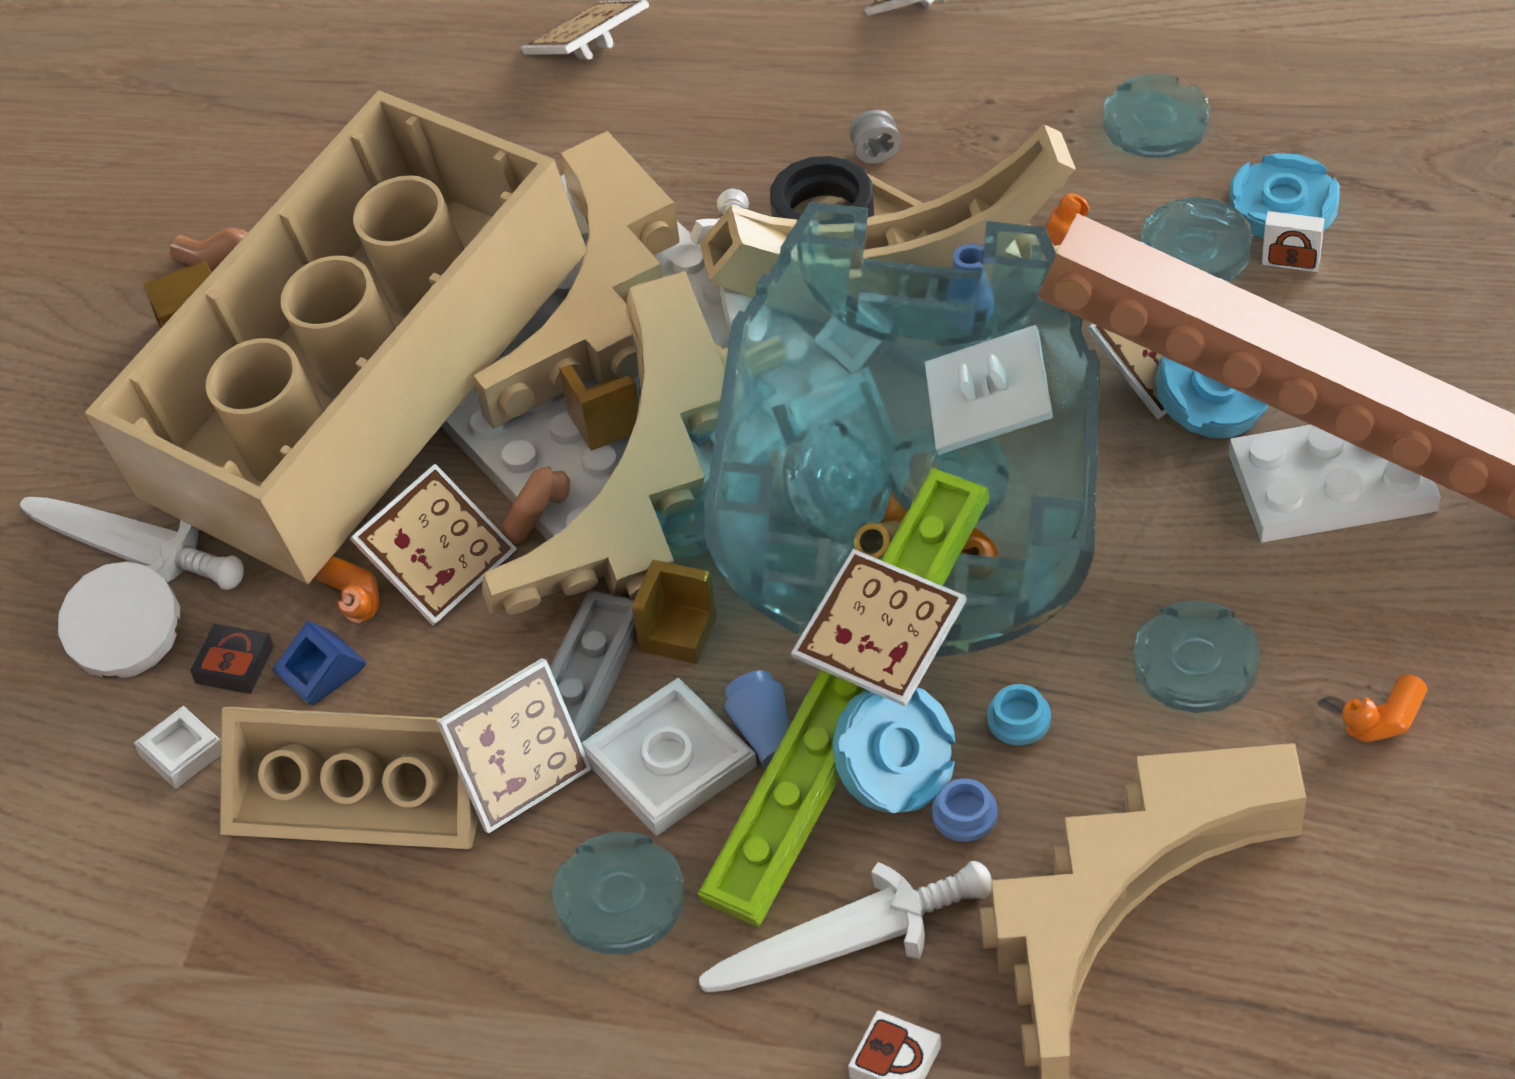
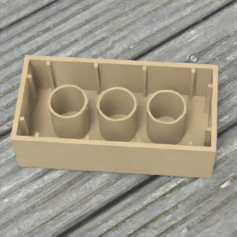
[84,90,587,584]

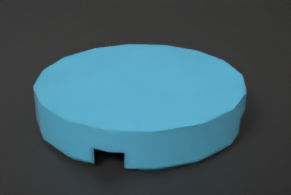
[1229,153,1340,239]
[1154,356,1268,438]
[832,687,955,813]

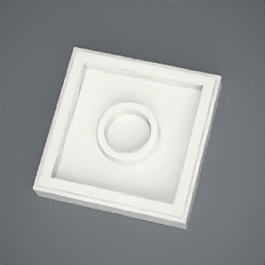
[581,678,757,836]

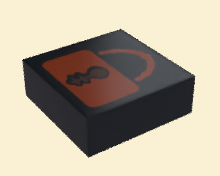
[190,624,274,694]

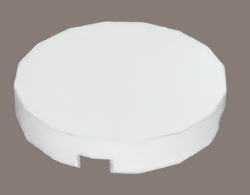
[58,561,180,679]

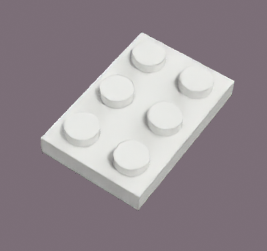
[1229,425,1441,543]

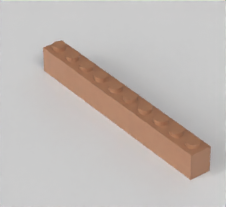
[1037,213,1515,519]

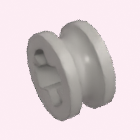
[849,110,901,164]

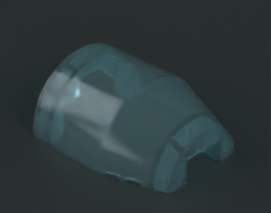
[704,202,1100,657]

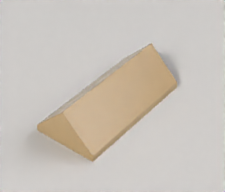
[220,707,478,850]

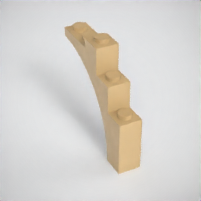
[700,125,1076,323]
[473,131,680,429]
[482,271,736,614]
[980,743,1306,1079]

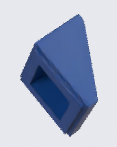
[272,620,367,705]

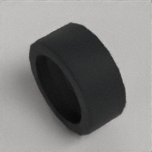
[770,156,874,221]

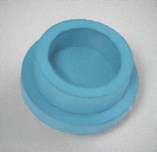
[987,684,1051,745]

